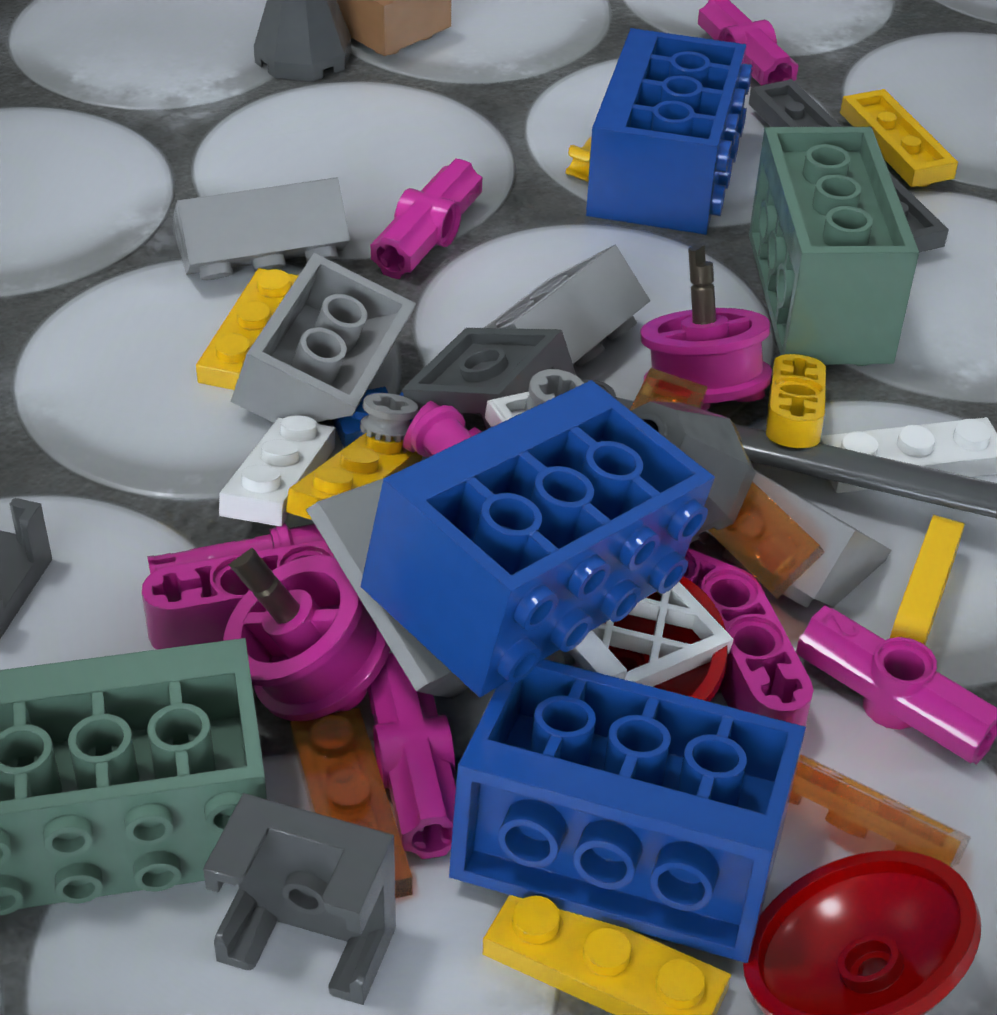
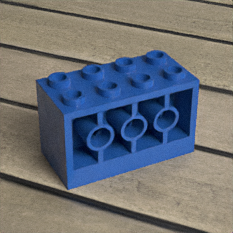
[586,28,753,235]
[360,380,715,698]
[449,659,806,963]

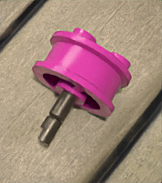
[640,245,772,410]
[223,547,390,721]

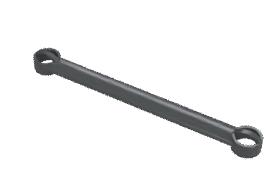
[581,379,997,519]

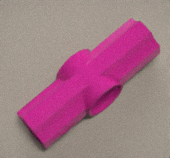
[698,0,799,85]
[370,158,483,279]
[796,605,997,765]
[367,653,456,859]

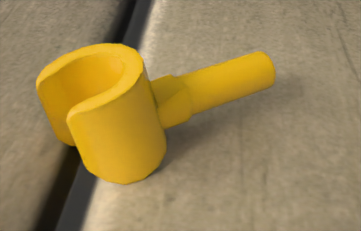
[565,137,592,182]

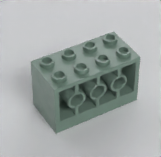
[749,127,919,366]
[0,638,267,915]

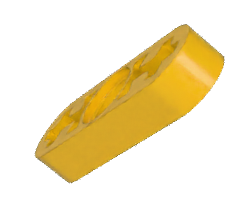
[766,354,826,448]
[889,514,965,646]

